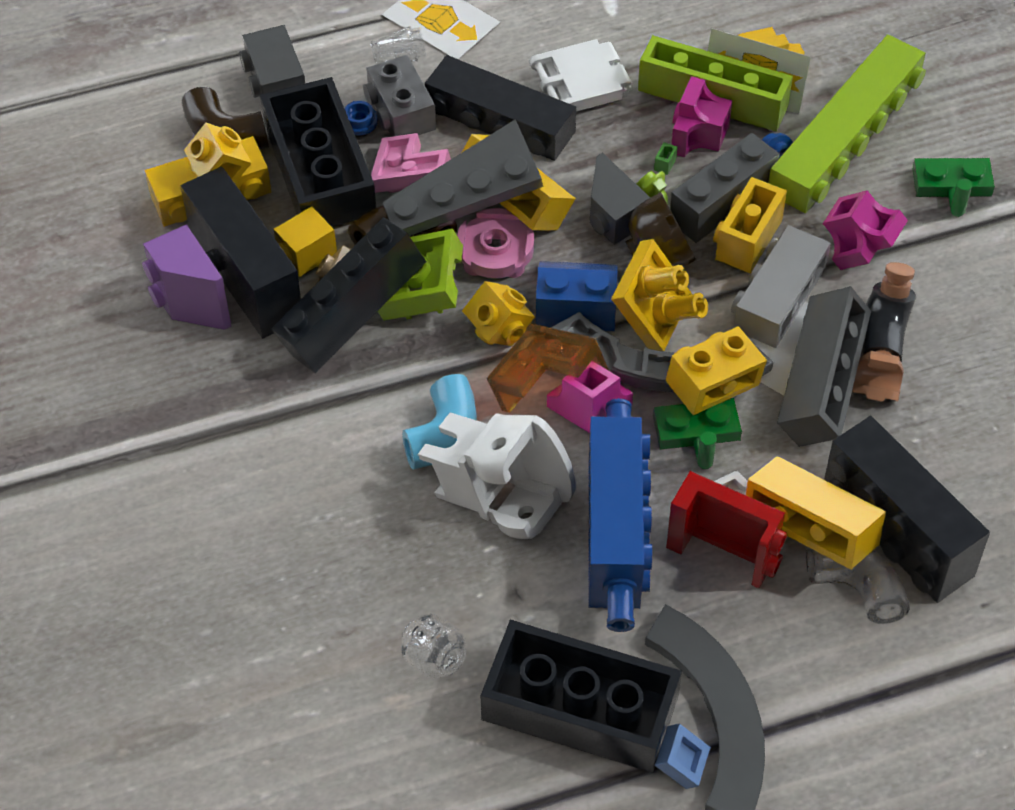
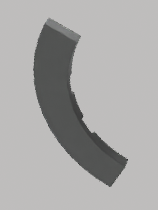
[547,312,774,393]
[645,604,765,810]

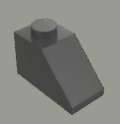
[589,152,650,245]

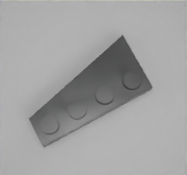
[383,119,543,236]

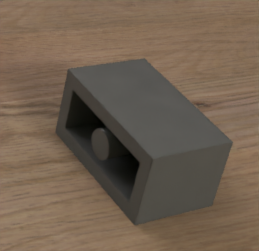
[239,25,305,98]

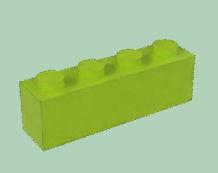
[638,35,793,132]

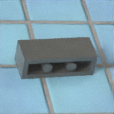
[670,133,780,243]

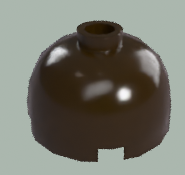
[625,192,696,267]

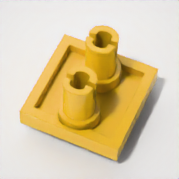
[611,239,708,351]

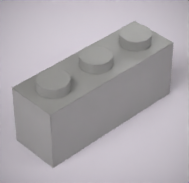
[731,225,831,348]

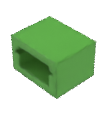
[654,142,677,175]

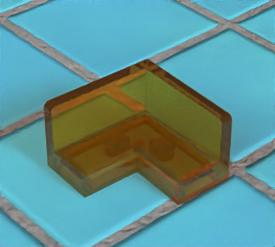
[486,324,609,413]

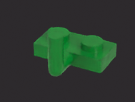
[912,158,995,217]
[653,398,742,469]

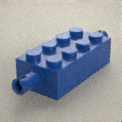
[588,398,652,632]

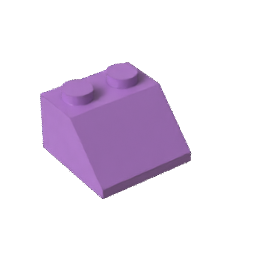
[142,224,232,330]

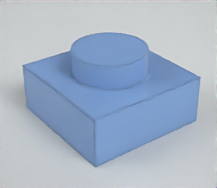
[655,723,710,789]

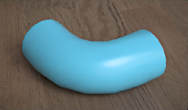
[402,374,477,470]

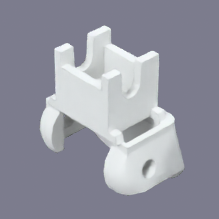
[418,412,576,539]

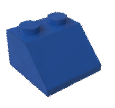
[536,261,618,332]

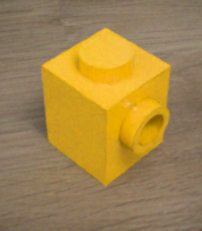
[274,206,337,277]

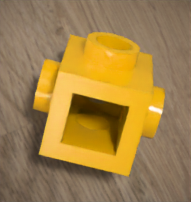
[184,123,252,183]
[462,281,535,346]

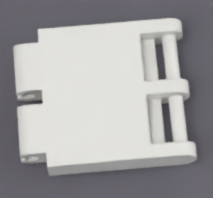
[529,39,632,111]

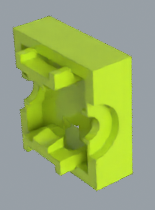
[377,229,463,321]

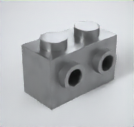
[363,55,436,137]

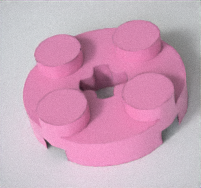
[457,208,534,278]

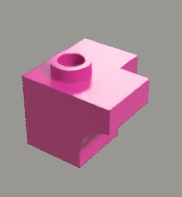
[671,76,733,157]
[823,190,908,270]
[547,359,633,433]

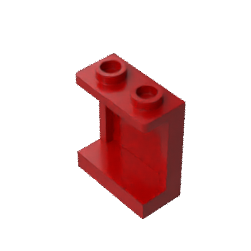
[666,471,787,588]

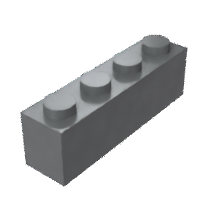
[777,286,871,447]

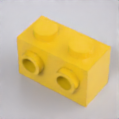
[713,177,787,274]
[665,326,767,415]

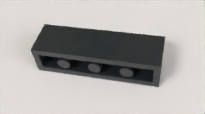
[425,55,576,161]
[271,217,426,373]

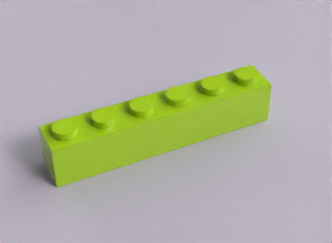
[769,34,926,214]

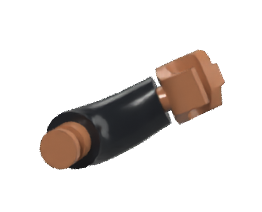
[852,262,916,402]

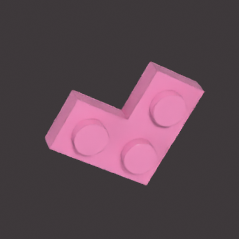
[371,133,451,193]

